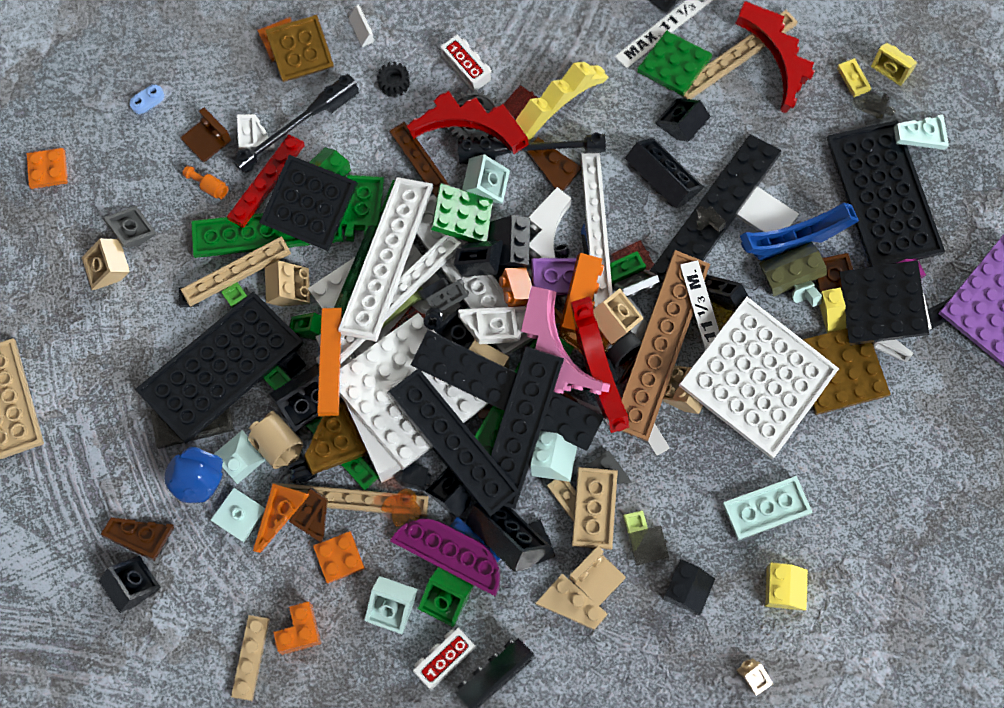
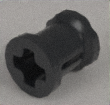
[424,307,443,330]

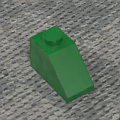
[289,312,322,340]

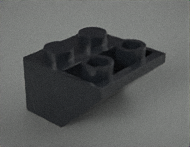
[454,240,503,277]

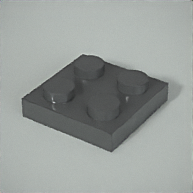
[612,270,660,297]

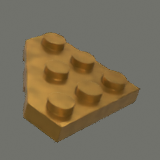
[304,401,367,475]

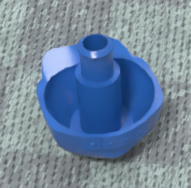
[164,447,223,503]

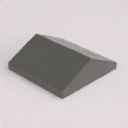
[103,206,156,247]

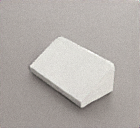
[349,5,374,47]

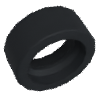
[606,332,642,367]

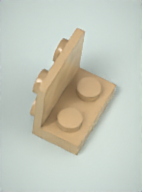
[569,546,625,606]

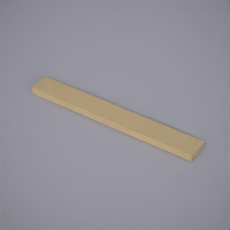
[682,10,797,99]
[271,483,429,517]

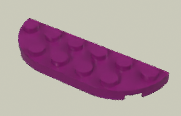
[390,519,500,596]

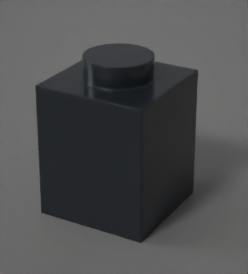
[400,464,432,491]

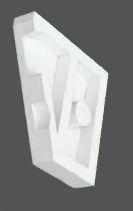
[237,114,274,150]

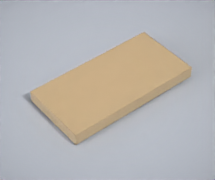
[572,467,618,550]

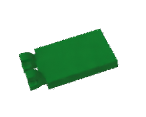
[341,175,385,243]

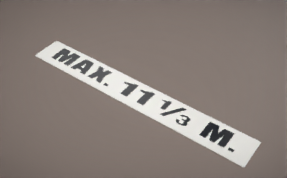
[615,0,712,68]
[680,260,719,350]

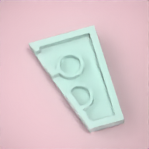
[894,115,949,150]

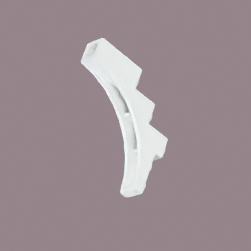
[528,187,571,304]

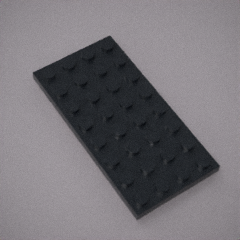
[827,120,945,267]
[135,292,304,444]

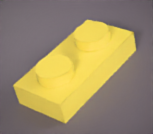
[837,58,871,97]

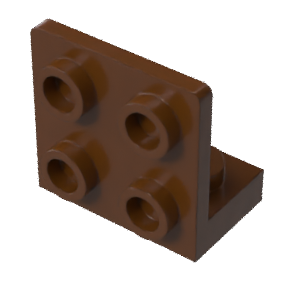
[181,107,232,163]

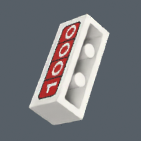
[440,35,491,92]
[413,628,476,690]

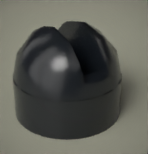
[554,244,570,258]

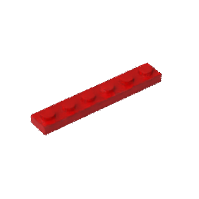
[227,134,305,228]

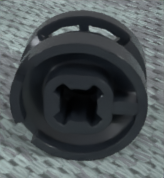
[287,459,318,483]

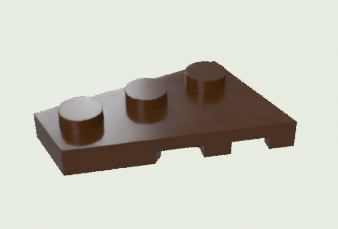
[527,137,582,192]
[101,517,174,561]

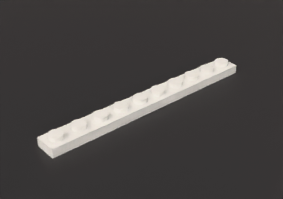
[581,153,613,308]
[316,235,462,365]

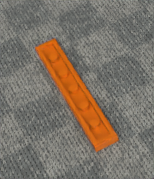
[318,308,342,416]

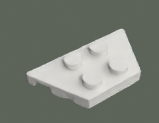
[458,306,527,344]

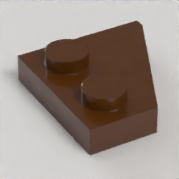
[289,488,328,542]

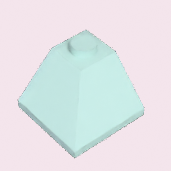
[214,430,265,484]

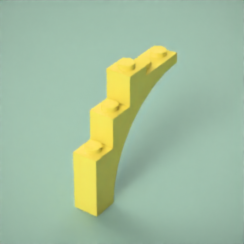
[515,62,608,142]

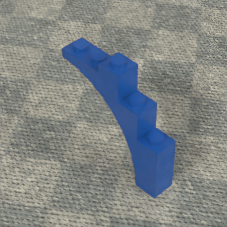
[740,203,859,261]

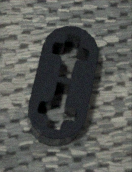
[417,276,451,301]

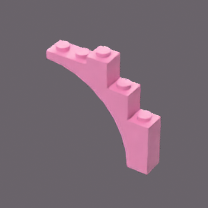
[521,286,610,395]

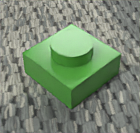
[221,282,247,308]

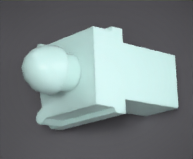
[792,281,822,307]

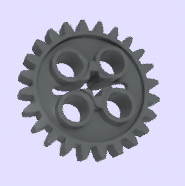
[447,89,501,141]

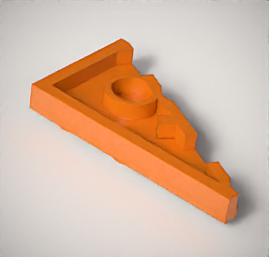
[253,484,309,553]

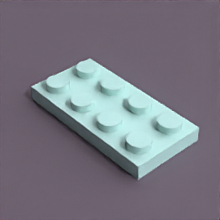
[723,476,812,541]

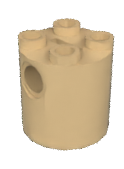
[248,411,303,469]

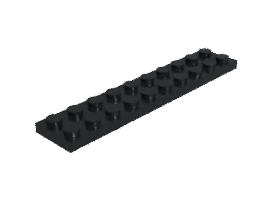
[650,134,781,283]
[410,329,604,451]

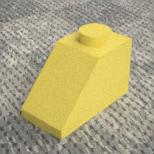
[819,288,846,333]

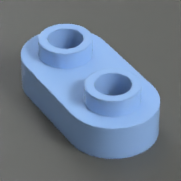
[130,85,164,114]

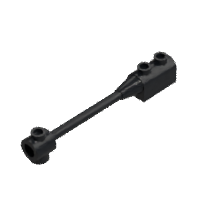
[231,73,359,173]
[458,132,606,164]

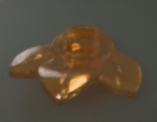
[381,488,421,527]

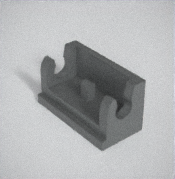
[426,279,469,311]

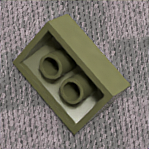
[759,242,827,297]

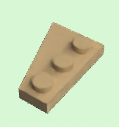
[535,574,608,630]

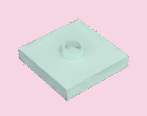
[211,488,265,543]

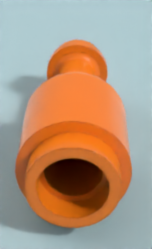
[182,166,229,199]

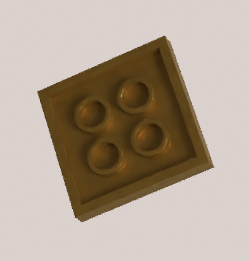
[266,15,334,82]

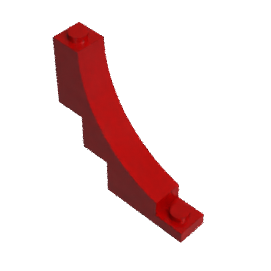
[571,296,630,433]

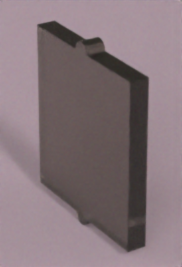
[628,525,669,566]

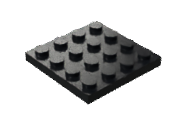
[259,155,358,251]
[840,260,929,346]

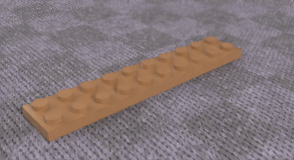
[621,250,710,441]

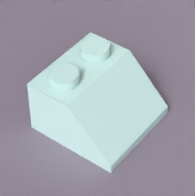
[462,154,510,204]
[531,431,577,482]
[365,576,417,634]

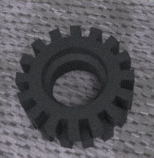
[377,62,410,97]

